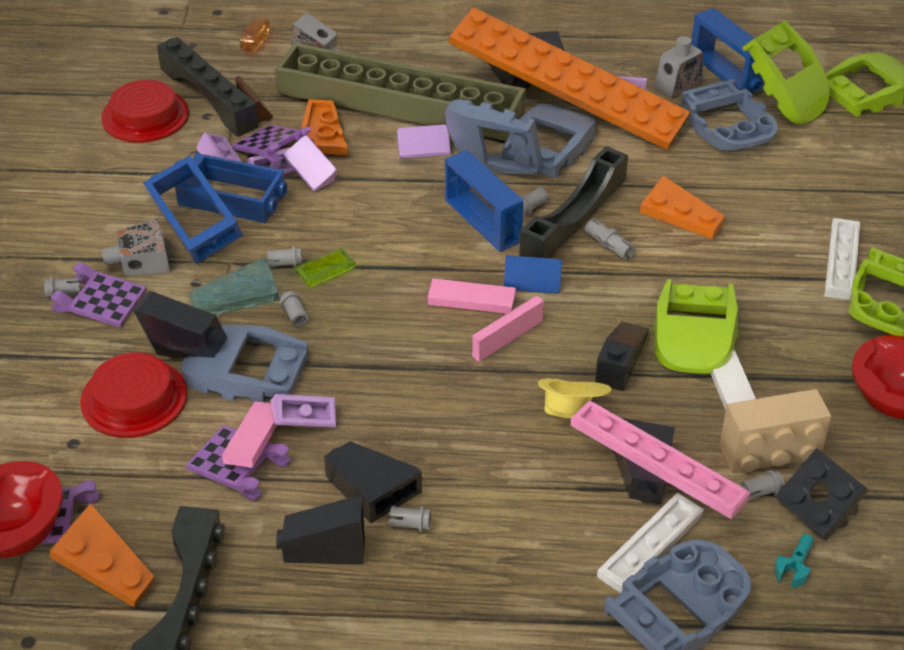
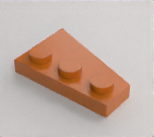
[301,99,348,155]
[640,176,725,239]
[50,503,155,608]

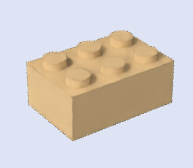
[719,389,831,474]

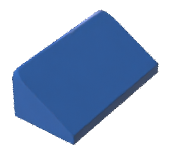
[504,255,562,294]

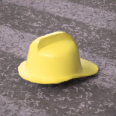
[538,378,612,418]

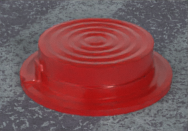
[101,79,189,143]
[852,335,904,419]
[80,352,187,438]
[0,461,63,558]

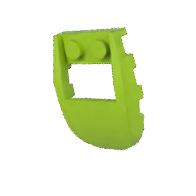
[742,20,830,125]
[825,52,904,117]
[848,247,904,336]
[653,279,739,374]

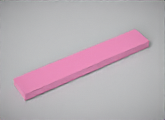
[570,400,751,520]

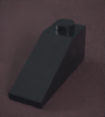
[595,321,649,391]

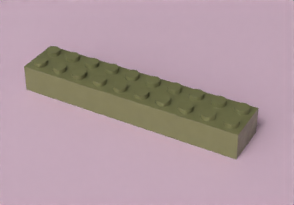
[275,43,526,141]

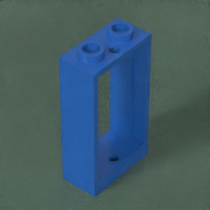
[691,8,764,94]
[445,150,524,252]
[175,153,288,223]
[143,155,243,264]

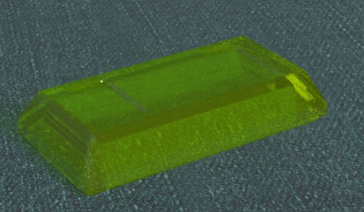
[294,248,356,288]

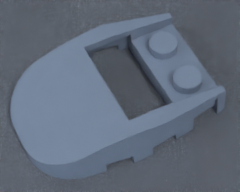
[681,79,778,150]
[445,99,543,175]
[502,104,596,178]
[181,325,309,403]
[605,540,751,650]

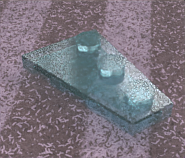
[189,257,279,315]

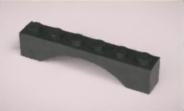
[157,37,259,137]
[519,146,628,258]
[131,506,225,650]

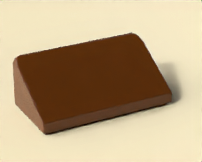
[235,76,273,123]

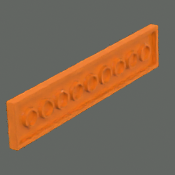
[448,7,690,150]

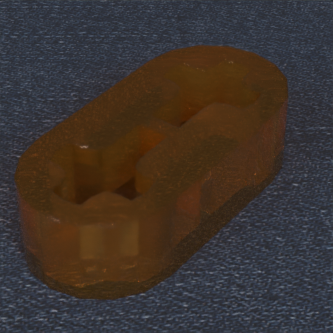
[240,17,270,52]

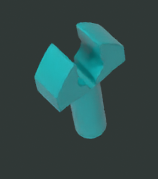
[774,534,814,588]

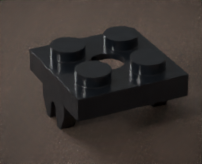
[775,448,869,540]

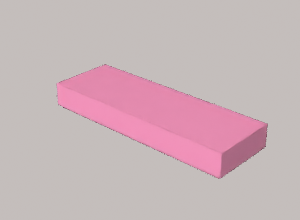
[427,278,516,314]
[472,296,544,362]
[222,401,278,468]

